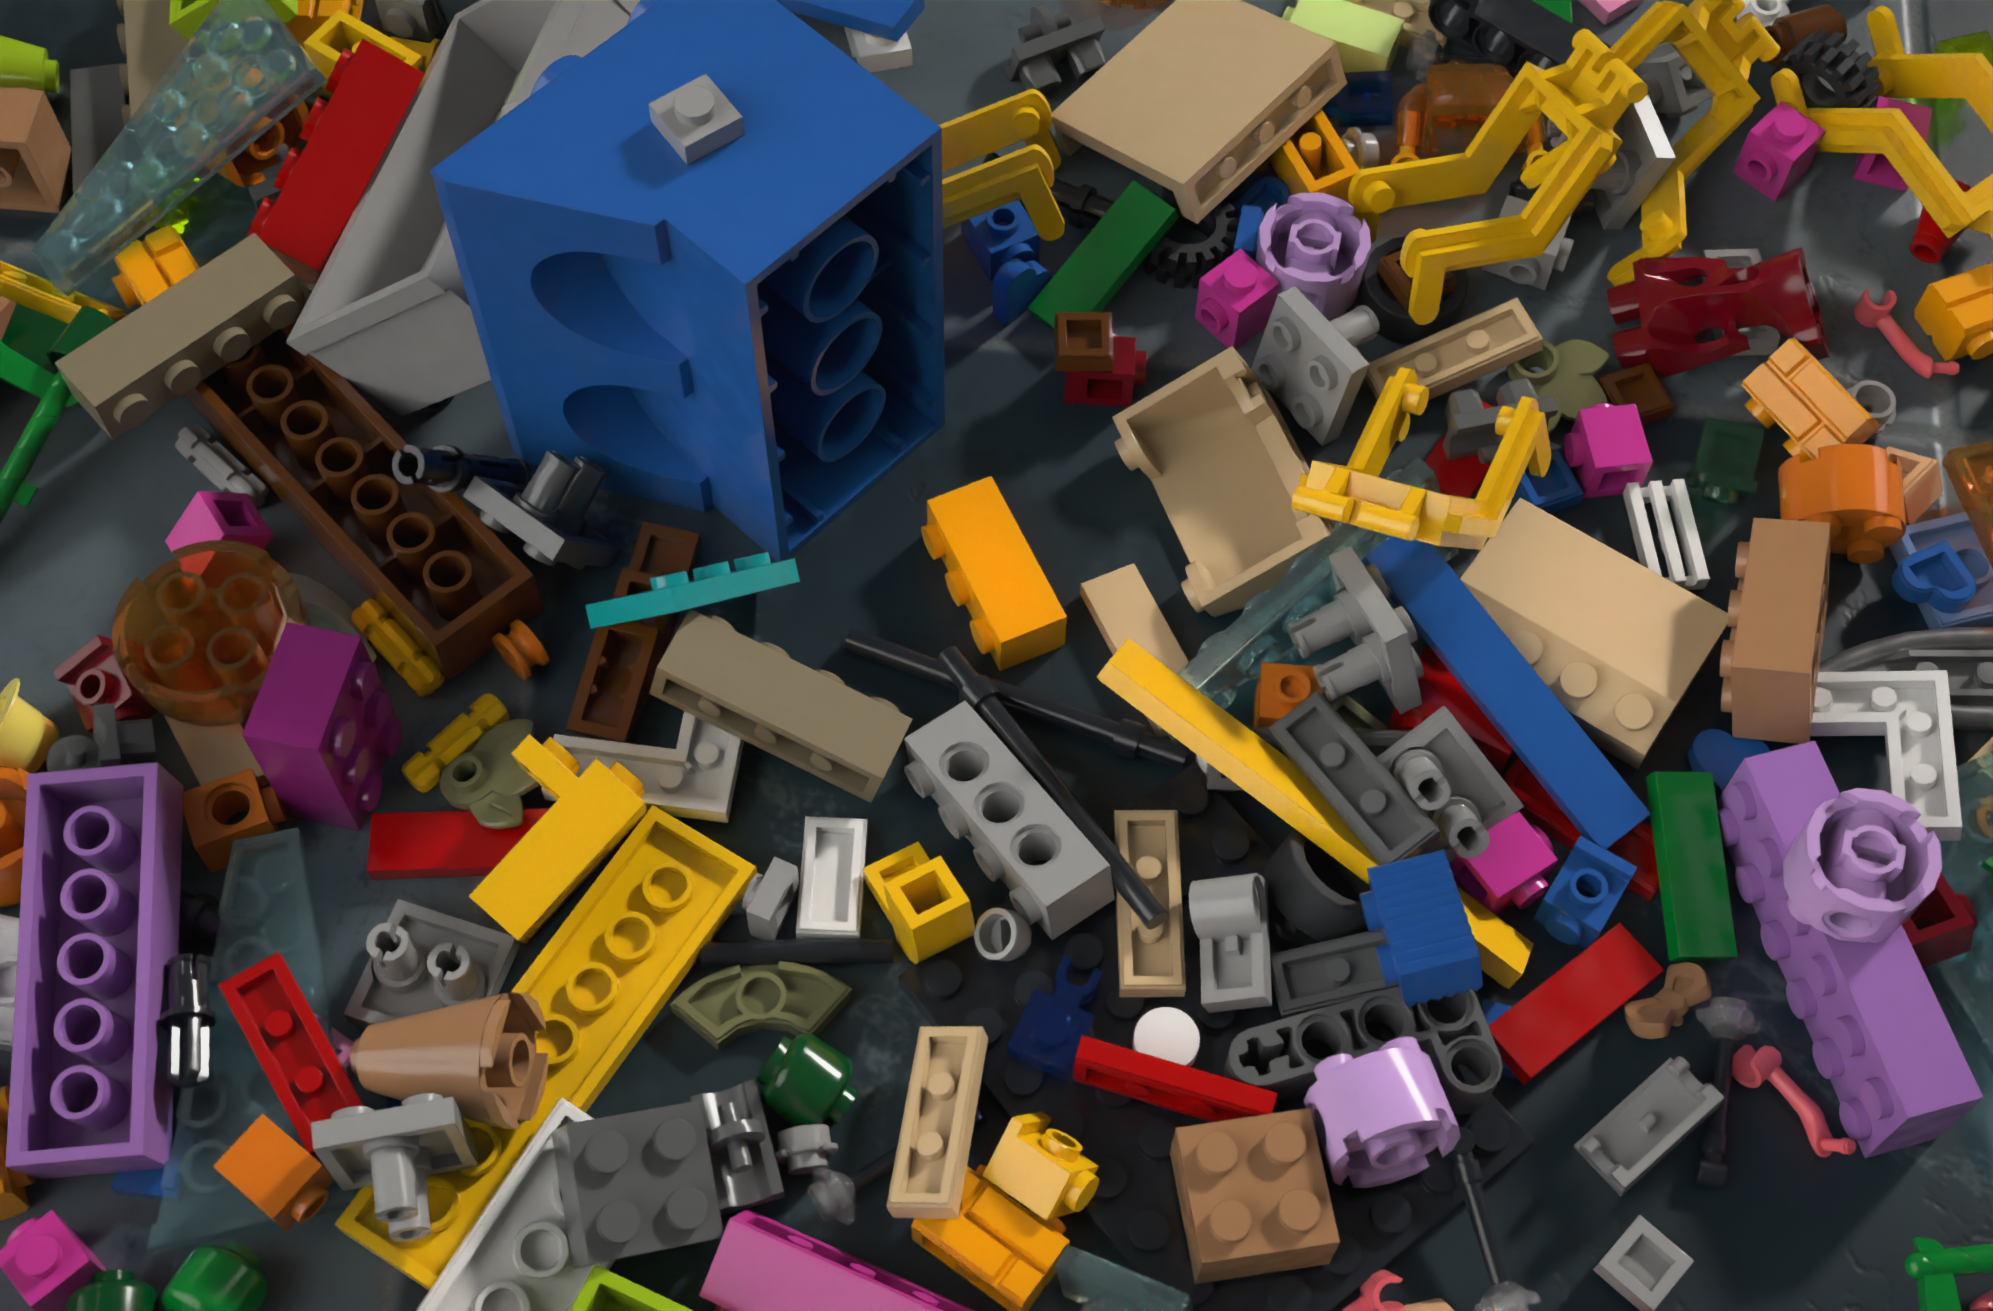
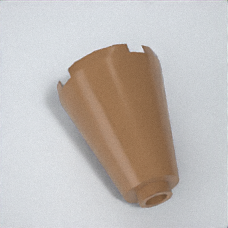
[350,992,548,1129]

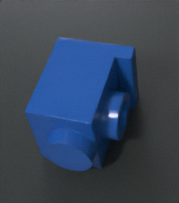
[961,200,1040,281]
[1533,836,1637,949]

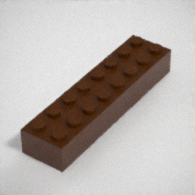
[183,323,544,681]

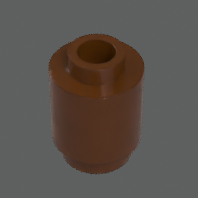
[1765,4,1847,67]

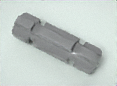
[175,424,269,509]

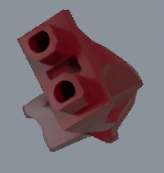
[1607,247,1829,378]

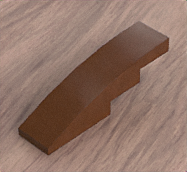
[566,521,703,743]

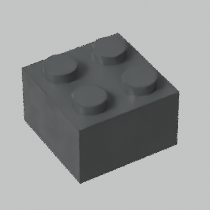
[551,1100,724,1269]

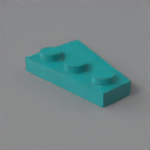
[585,552,800,629]

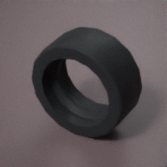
[1357,236,1469,345]
[1264,829,1370,942]

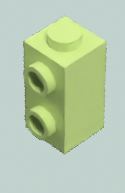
[1282,0,1405,93]

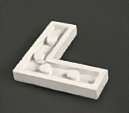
[1810,670,1962,841]
[541,711,744,823]

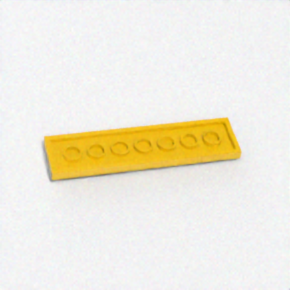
[335,805,757,1290]

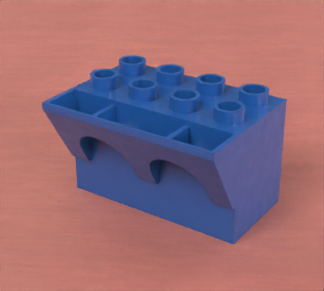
[430,0,945,562]

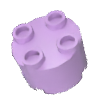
[1256,193,1371,321]
[1783,788,1942,943]
[1304,1036,1461,1188]

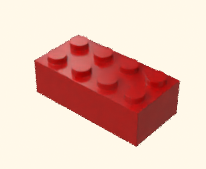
[247,38,425,284]

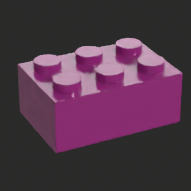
[242,622,402,831]

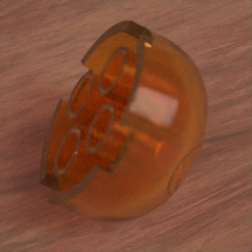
[112,540,311,727]

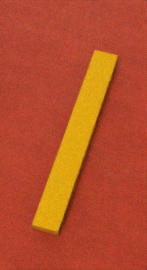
[1097,638,1534,989]

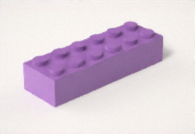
[1717,741,1984,1158]
[6,762,184,1179]

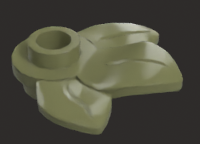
[1507,339,1609,435]
[439,719,540,829]

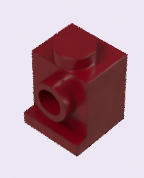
[1064,334,1147,407]
[53,635,166,733]
[1902,873,1978,968]

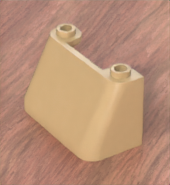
[1112,346,1349,617]

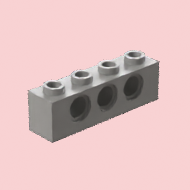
[904,700,1115,940]

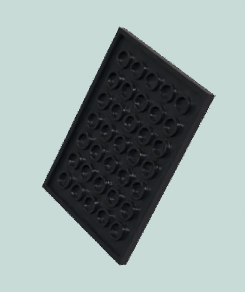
[898,763,1535,1311]

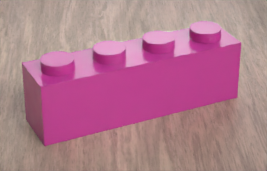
[699,1209,976,1311]

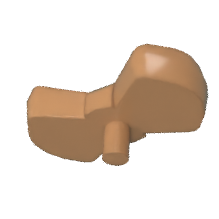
[1624,962,1712,1039]

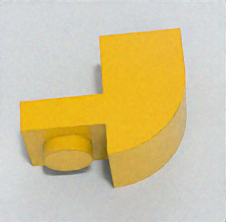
[862,842,975,964]

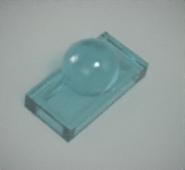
[1055,1246,1193,1311]

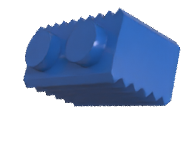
[1359,850,1483,1007]

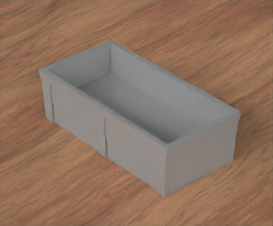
[286,0,640,417]

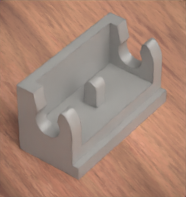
[1574,1056,1724,1197]

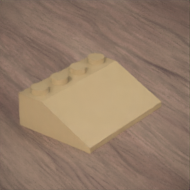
[1460,498,1728,770]

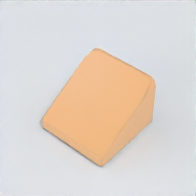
[1885,446,1943,524]

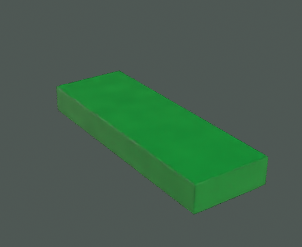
[1028,180,1179,331]
[1645,771,1738,961]

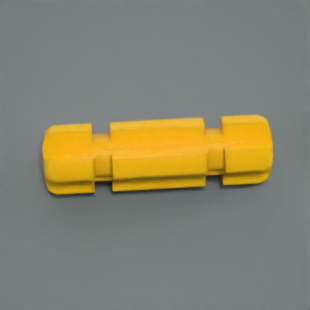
[351,599,445,697]
[401,693,510,793]

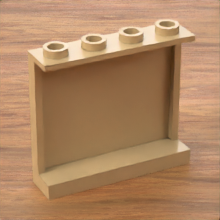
[1051,0,1347,224]

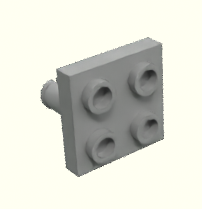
[1546,73,1676,229]
[1251,286,1379,446]
[1286,546,1425,715]
[1377,706,1524,864]
[344,899,520,1028]
[311,1093,478,1242]

